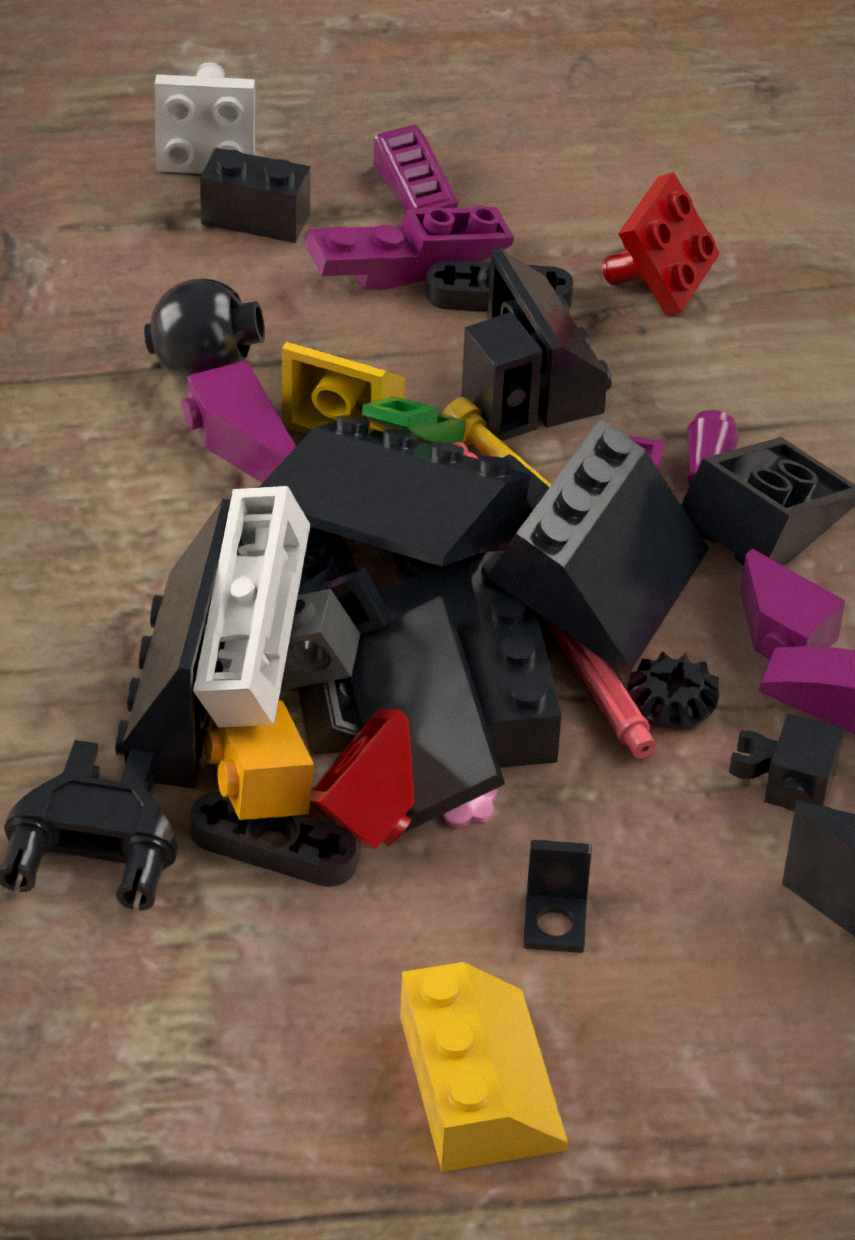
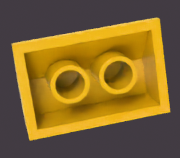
[400,962,568,1172]

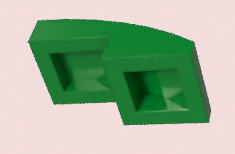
[362,396,466,443]

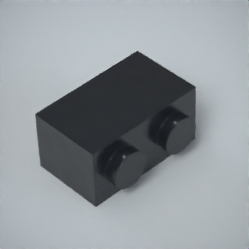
[200,148,310,243]
[461,312,543,441]

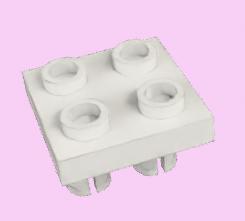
[154,62,255,174]

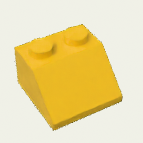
[282,342,405,435]

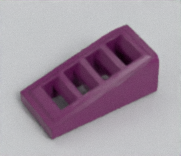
[374,125,458,211]

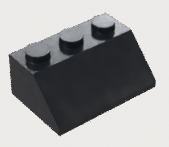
[487,248,612,428]

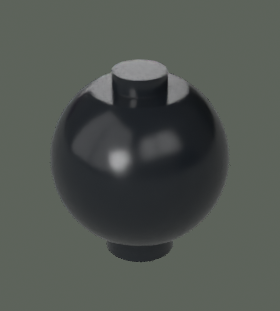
[144,278,265,381]

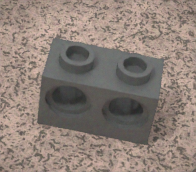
[218,589,360,691]

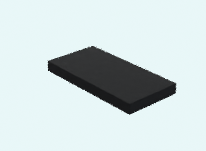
[349,596,505,834]

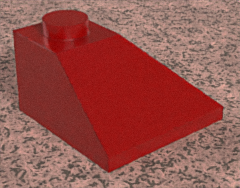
[310,709,415,850]

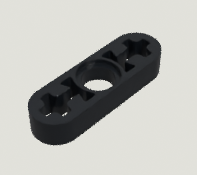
[426,260,574,312]
[191,792,356,887]

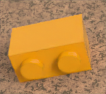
[203,700,314,820]

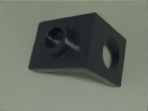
[523,840,592,953]

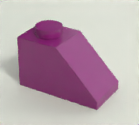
[740,549,845,660]

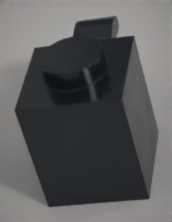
[729,714,845,811]

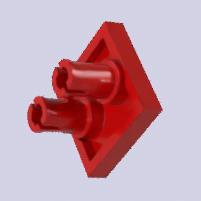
[602,172,720,315]

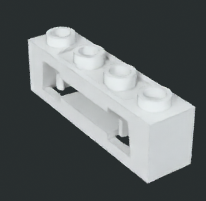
[193,486,310,727]

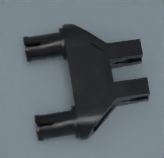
[0,740,178,911]

